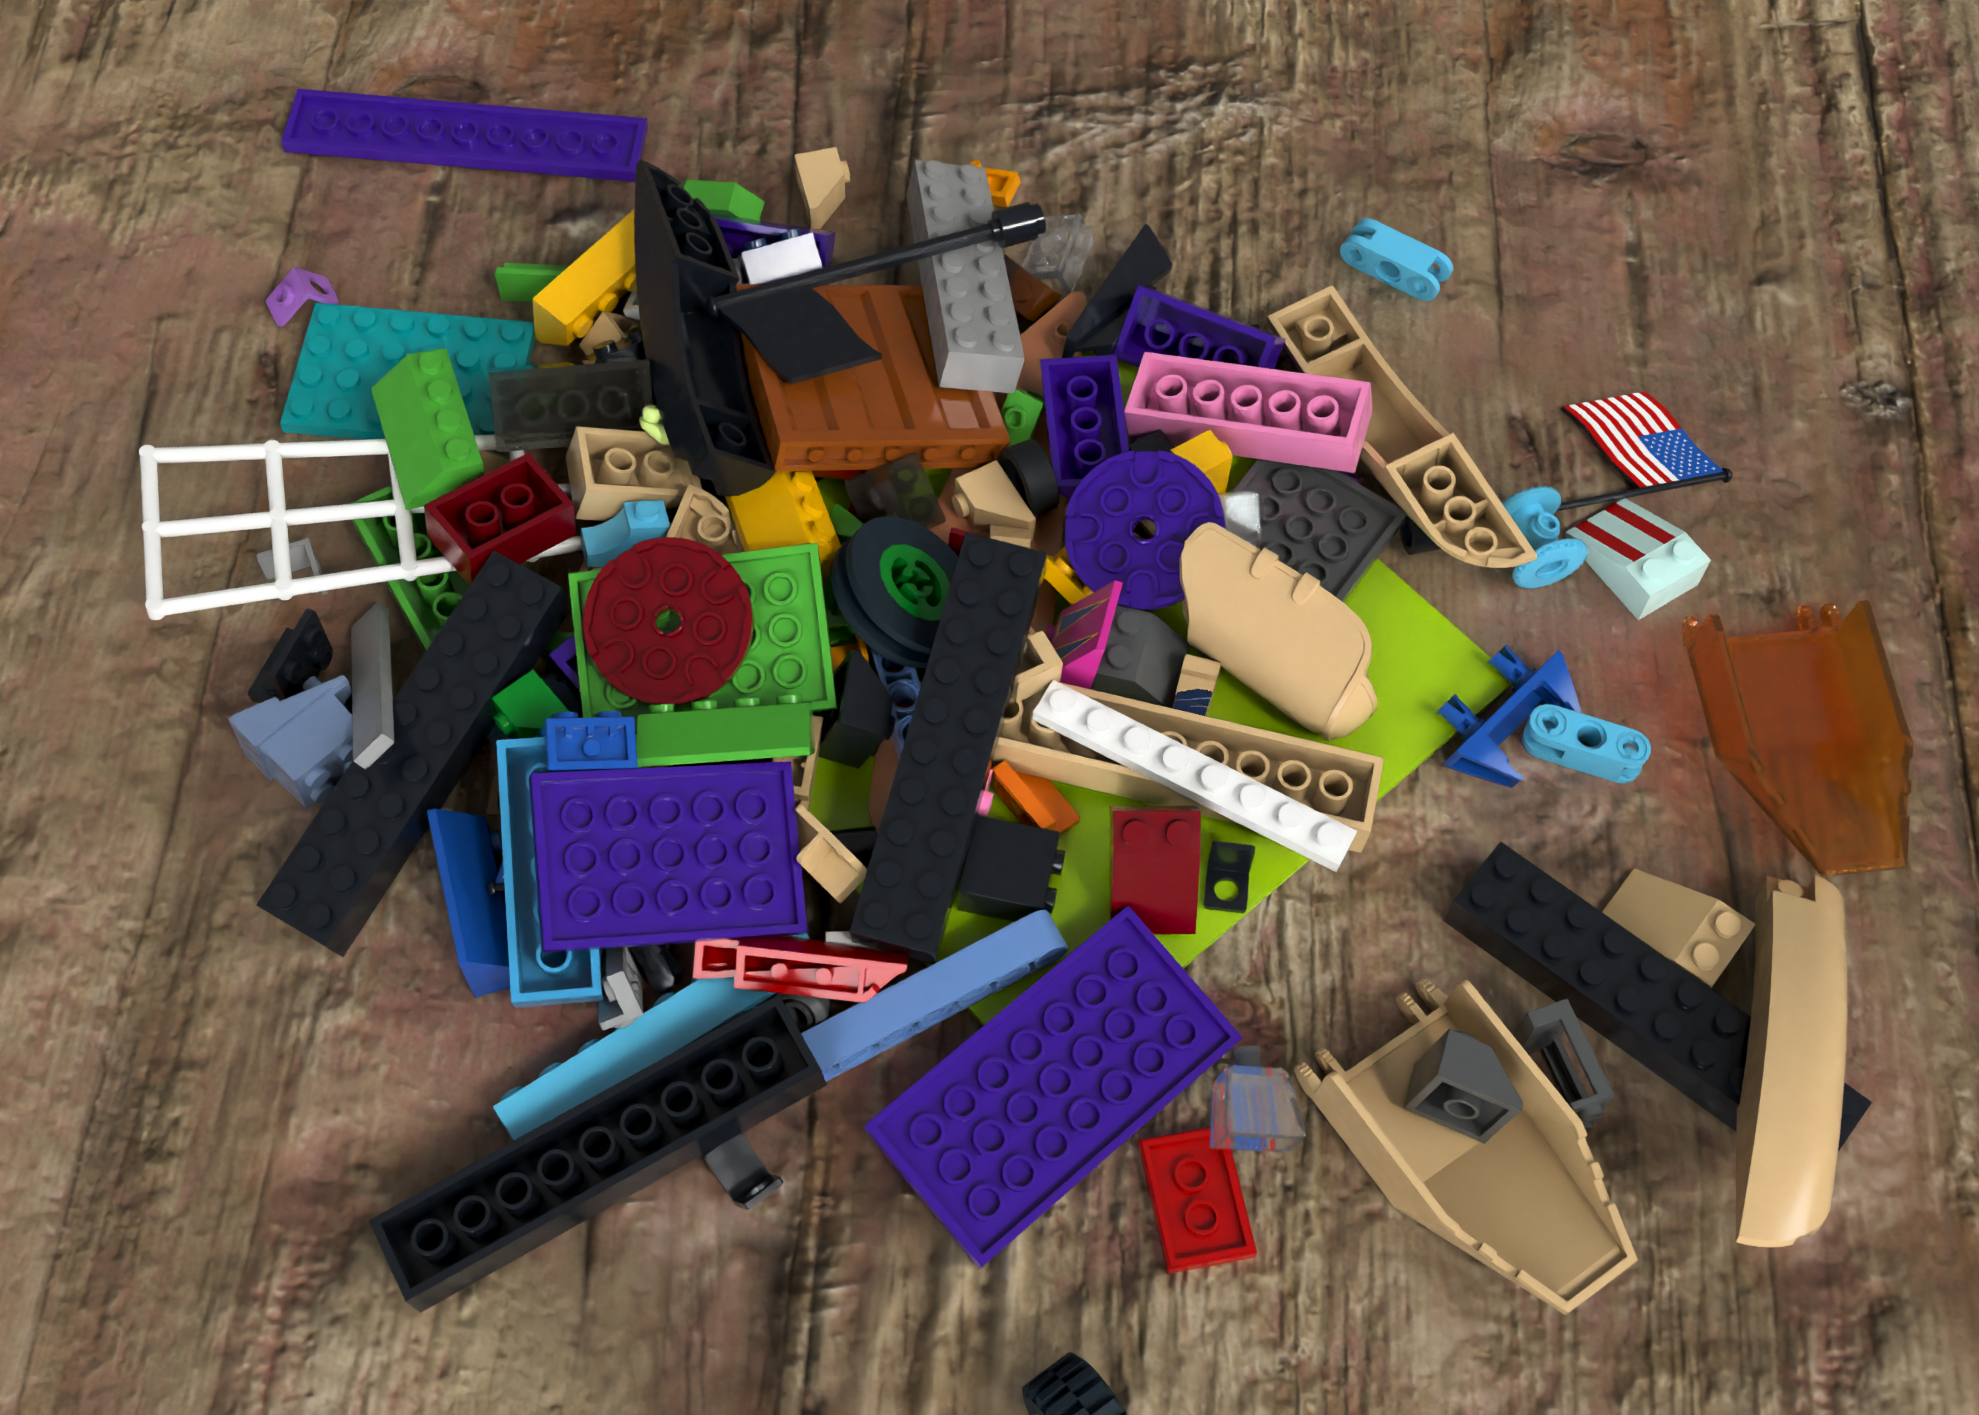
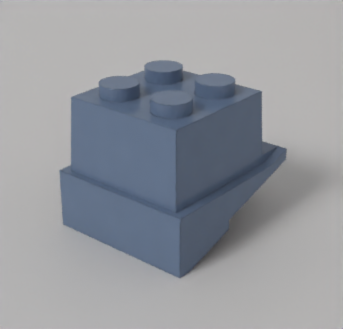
[228,675,353,809]

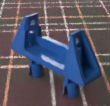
[1437,644,1582,788]

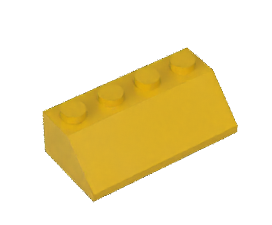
[532,209,637,346]
[725,445,841,583]

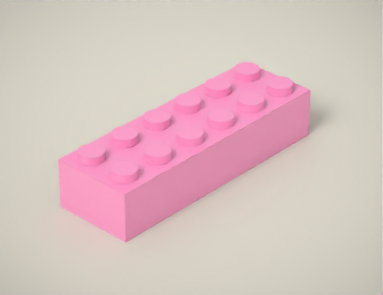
[1124,352,1373,473]

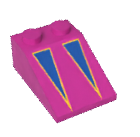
[1045,580,1123,689]

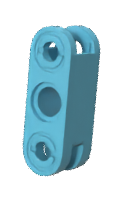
[1340,218,1453,301]
[1521,704,1651,784]

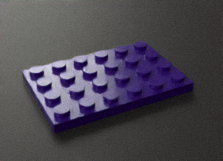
[529,761,808,953]

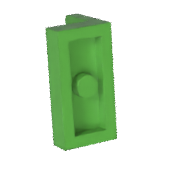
[495,263,569,302]

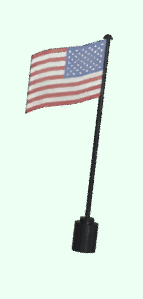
[1400,391,1733,555]

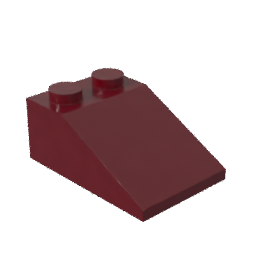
[1110,806,1201,934]

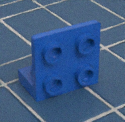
[536,711,638,773]

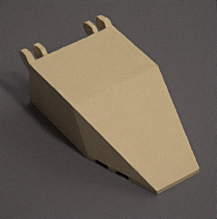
[1294,978,1638,1315]

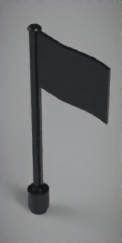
[706,202,1046,384]

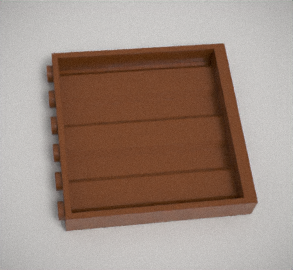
[736,284,1010,471]

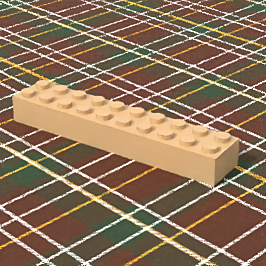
[992,682,1384,853]

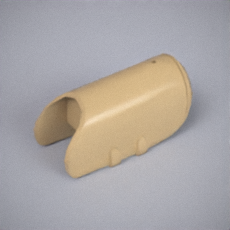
[1179,522,1378,741]

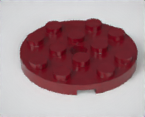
[583,537,754,706]

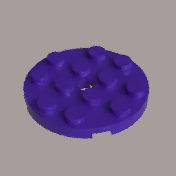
[1064,450,1226,611]

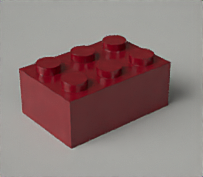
[424,453,576,586]

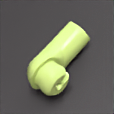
[639,405,670,445]

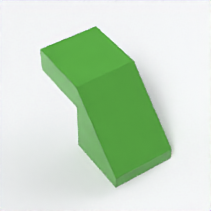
[681,180,765,221]

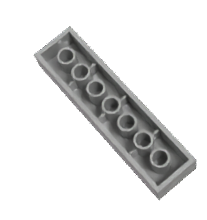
[906,160,1025,394]

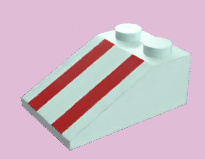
[1564,498,1711,620]

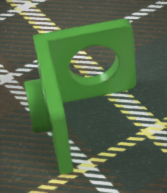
[1000,388,1045,445]

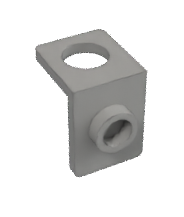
[257,538,328,595]

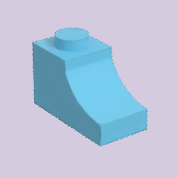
[580,500,670,567]

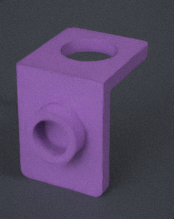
[266,267,339,327]

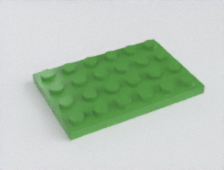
[568,543,837,734]

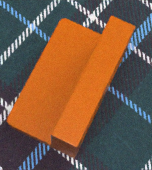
[991,760,1080,835]

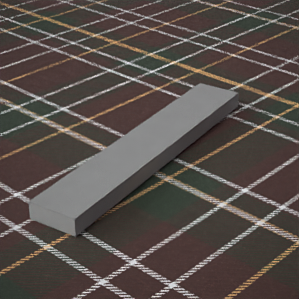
[351,601,394,769]

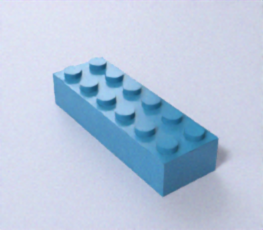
[496,737,604,1008]

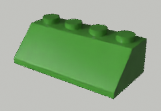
[371,348,484,510]
[636,695,815,767]

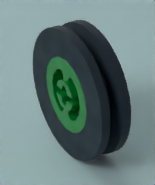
[831,516,958,668]

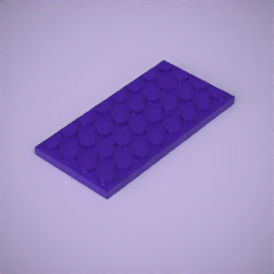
[863,905,1243,1269]

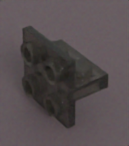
[844,452,946,529]

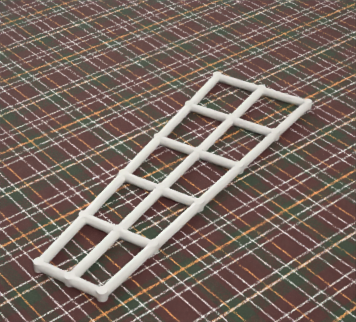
[139,426,733,620]

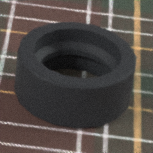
[1000,439,1059,516]

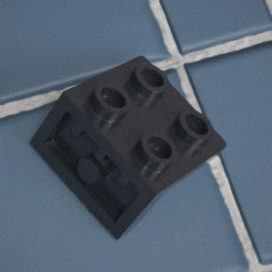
[248,608,333,703]

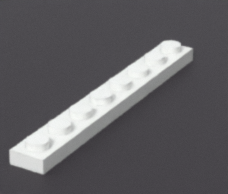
[1032,680,1357,872]

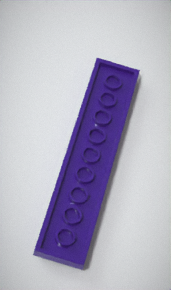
[281,89,648,182]

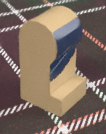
[1172,654,1221,716]

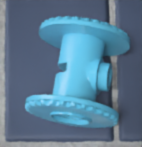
[1501,486,1588,589]

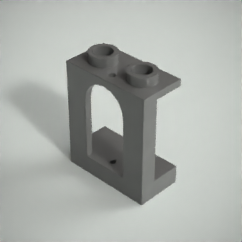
[1513,998,1614,1133]

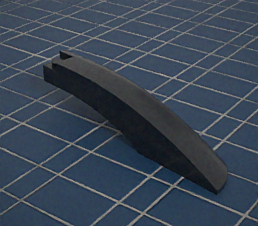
[634,159,776,496]

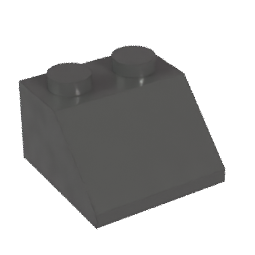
[1093,605,1189,708]
[1403,1029,1523,1143]

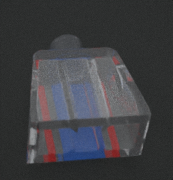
[1210,1045,1306,1152]

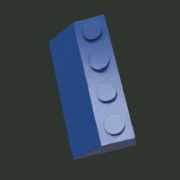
[427,809,510,997]

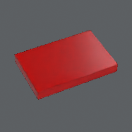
[1137,1125,1257,1274]

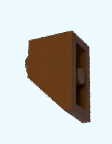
[1004,254,1061,323]

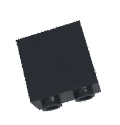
[958,816,1065,922]

